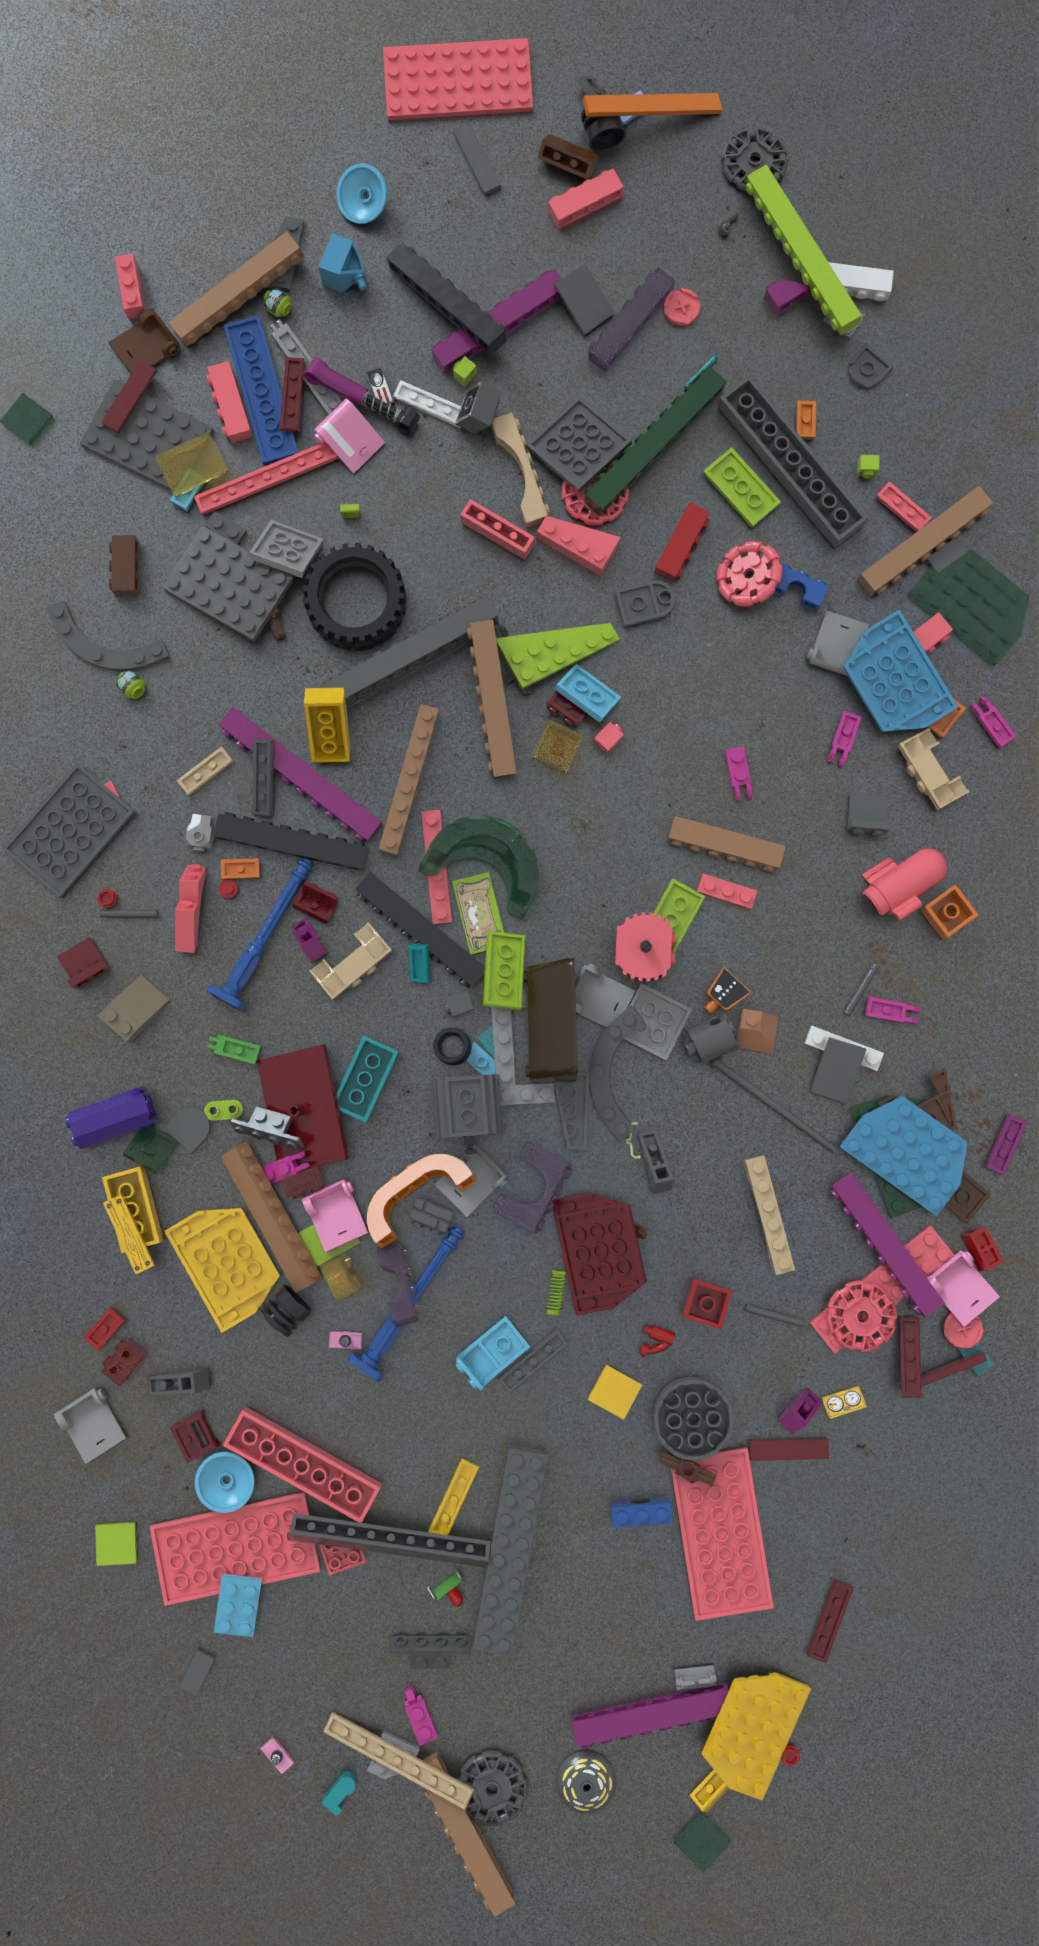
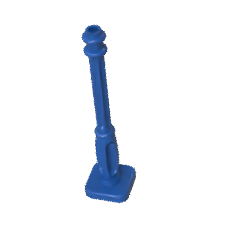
[207,857,313,1013]
[347,1226,464,1382]

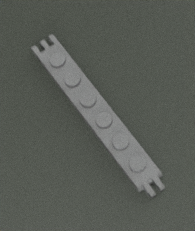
[270,320,342,415]

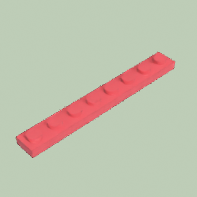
[194,442,339,515]

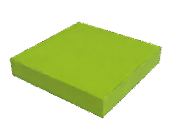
[95,1522,138,1566]

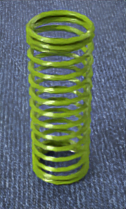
[546,1270,566,1316]

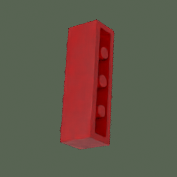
[654,502,710,583]

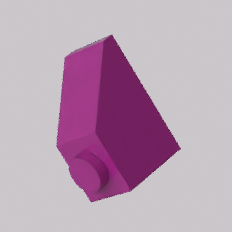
[764,280,810,315]
[290,918,327,962]
[779,1388,822,1435]

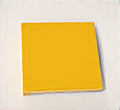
[587,1364,642,1420]

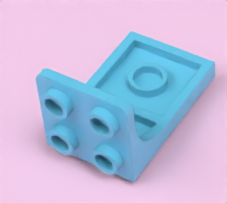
[456,1316,530,1391]

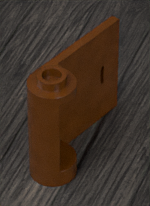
[108,308,180,374]

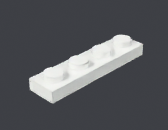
[804,1026,884,1071]

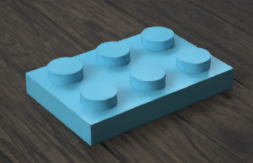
[555,664,621,722]
[214,1573,262,1637]

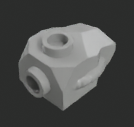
[186,814,215,852]

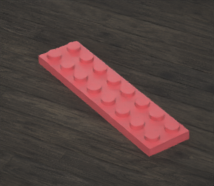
[809,1225,954,1354]

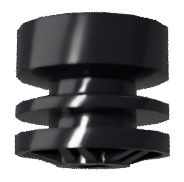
[581,108,626,151]
[260,1284,313,1337]

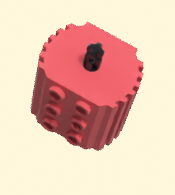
[615,912,676,983]

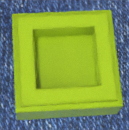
[340,504,361,518]

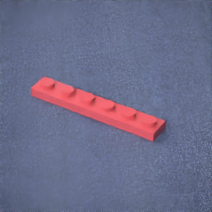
[421,810,452,925]

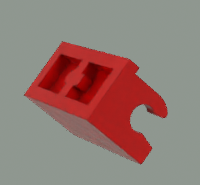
[961,1227,1004,1271]

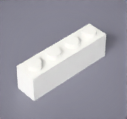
[828,262,894,301]

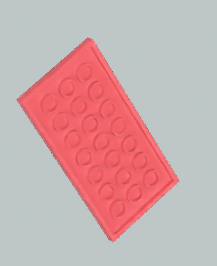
[383,38,533,120]
[671,1447,774,1621]
[149,1491,321,1606]

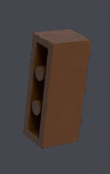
[538,134,599,179]
[109,535,139,596]

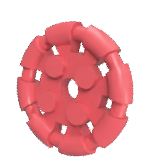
[561,465,629,525]
[716,541,783,607]
[826,1280,897,1352]

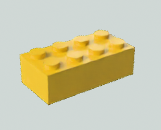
[304,688,351,762]
[102,1166,164,1253]

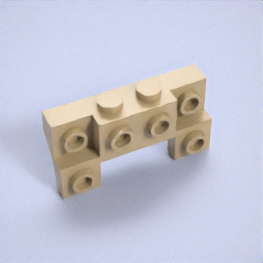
[898,727,970,811]
[309,922,392,1000]

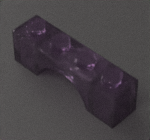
[377,1242,421,1327]

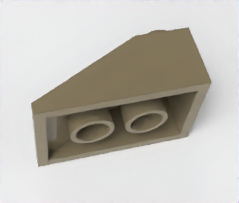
[98,975,170,1043]

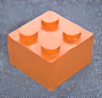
[919,884,978,940]

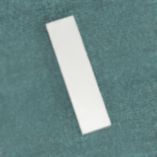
[393,380,461,428]

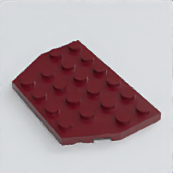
[551,1192,647,1316]

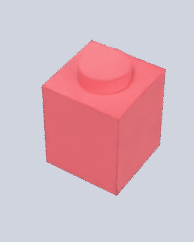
[594,722,624,755]

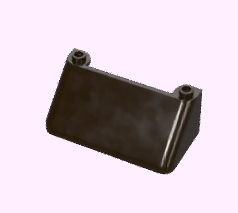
[523,958,578,1083]

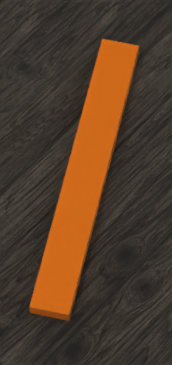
[582,93,722,117]

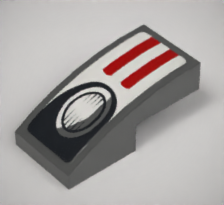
[364,366,395,404]

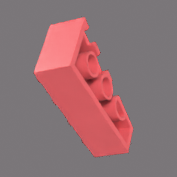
[537,516,621,576]

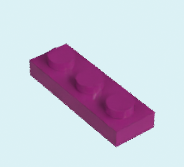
[985,1114,1027,1175]

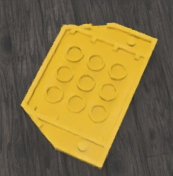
[164,1208,281,1333]
[701,1672,812,1801]

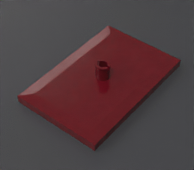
[257,1044,349,1168]

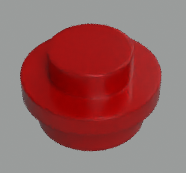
[219,879,238,899]
[97,889,117,908]
[781,1745,800,1767]

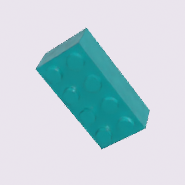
[336,1036,400,1123]

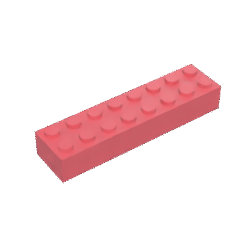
[223,1407,382,1523]

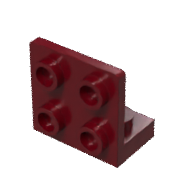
[57,937,110,989]

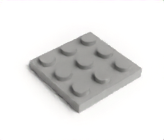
[249,520,323,578]
[624,983,692,1061]

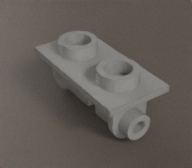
[674,1665,717,1690]

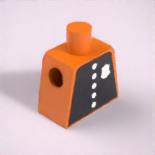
[704,967,751,1015]

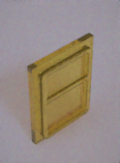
[155,431,229,497]

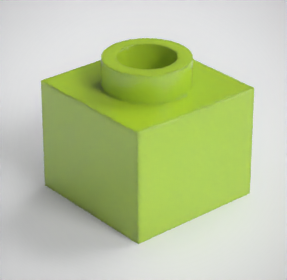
[453,356,477,387]
[857,455,880,479]

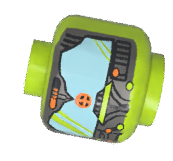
[264,288,292,317]
[116,671,145,699]

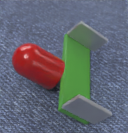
[427,1566,464,1607]

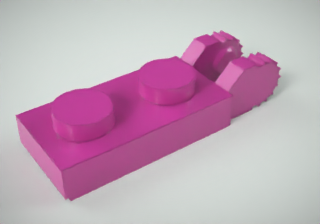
[970,696,1016,749]
[828,711,862,767]
[725,747,753,801]
[865,997,921,1024]
[262,1151,310,1184]

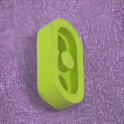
[204,1100,244,1121]

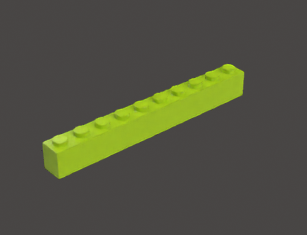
[745,164,862,335]

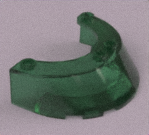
[418,815,539,920]

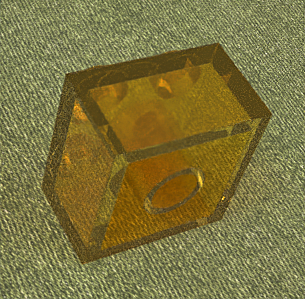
[533,720,584,774]
[319,1253,362,1302]

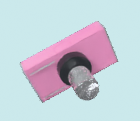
[329,1331,362,1349]
[260,1736,295,1774]

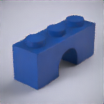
[768,564,829,612]
[610,1498,673,1528]

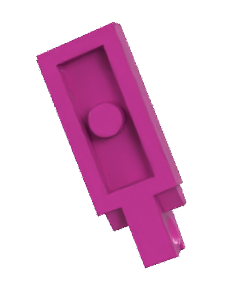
[404,1685,438,1746]

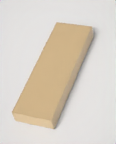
[177,746,234,796]

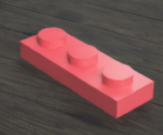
[876,481,932,532]
[697,874,757,910]

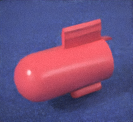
[862,848,948,921]

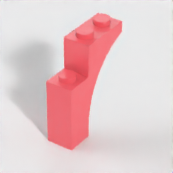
[175,864,207,953]

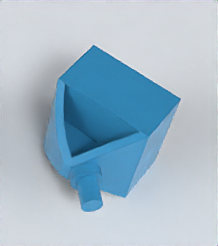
[319,233,367,292]

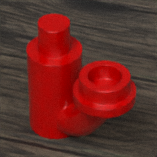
[639,1325,676,1358]

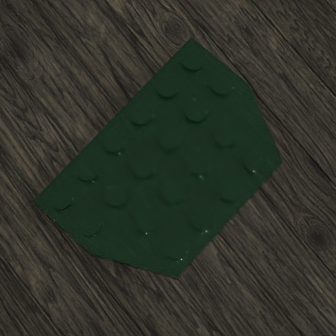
[908,549,1030,666]

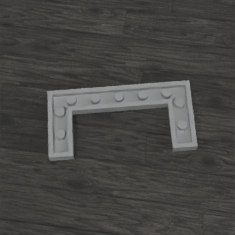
[491,988,555,1106]

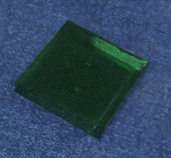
[0,393,53,445]
[123,1126,178,1174]
[674,1811,731,1873]

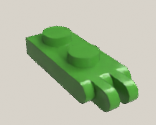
[207,1035,261,1064]

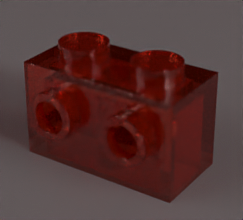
[101,1338,148,1386]

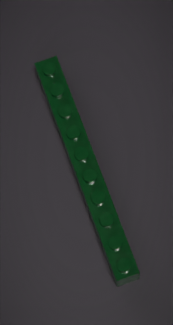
[584,367,727,516]

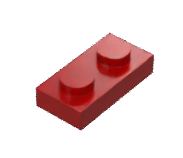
[84,1307,126,1351]

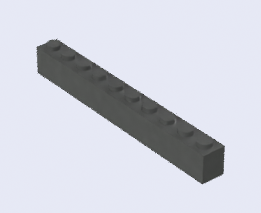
[289,1513,491,1568]

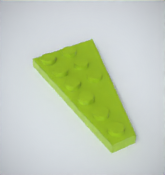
[496,623,619,690]

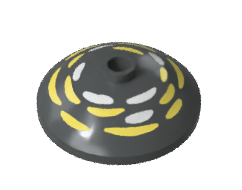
[556,1750,616,1813]

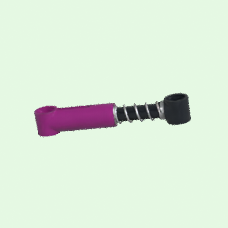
[303,358,420,435]

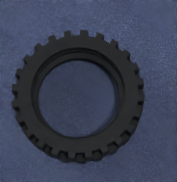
[303,543,407,651]

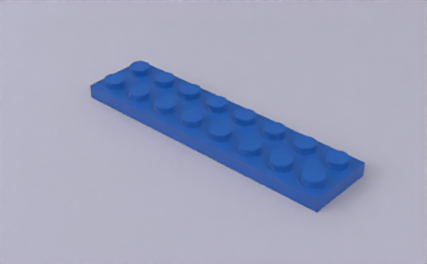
[223,315,299,465]

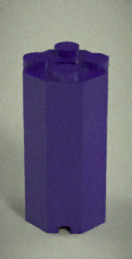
[65,1086,158,1149]

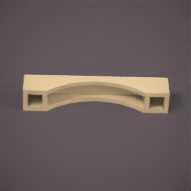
[491,412,550,529]
[743,1155,795,1275]

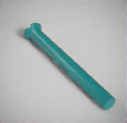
[685,355,718,388]

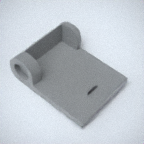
[806,610,870,676]
[575,963,636,1028]
[434,1144,508,1217]
[54,1387,127,1464]

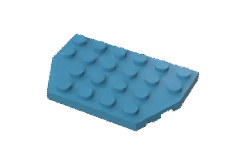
[843,610,958,732]
[840,1095,968,1216]

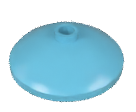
[336,163,388,224]
[195,1451,255,1513]

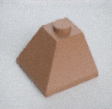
[736,1009,779,1054]

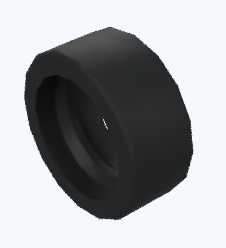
[433,1027,472,1065]

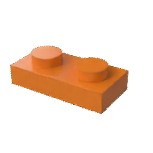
[796,400,816,440]
[221,858,260,880]

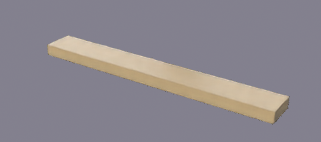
[323,1712,474,1810]

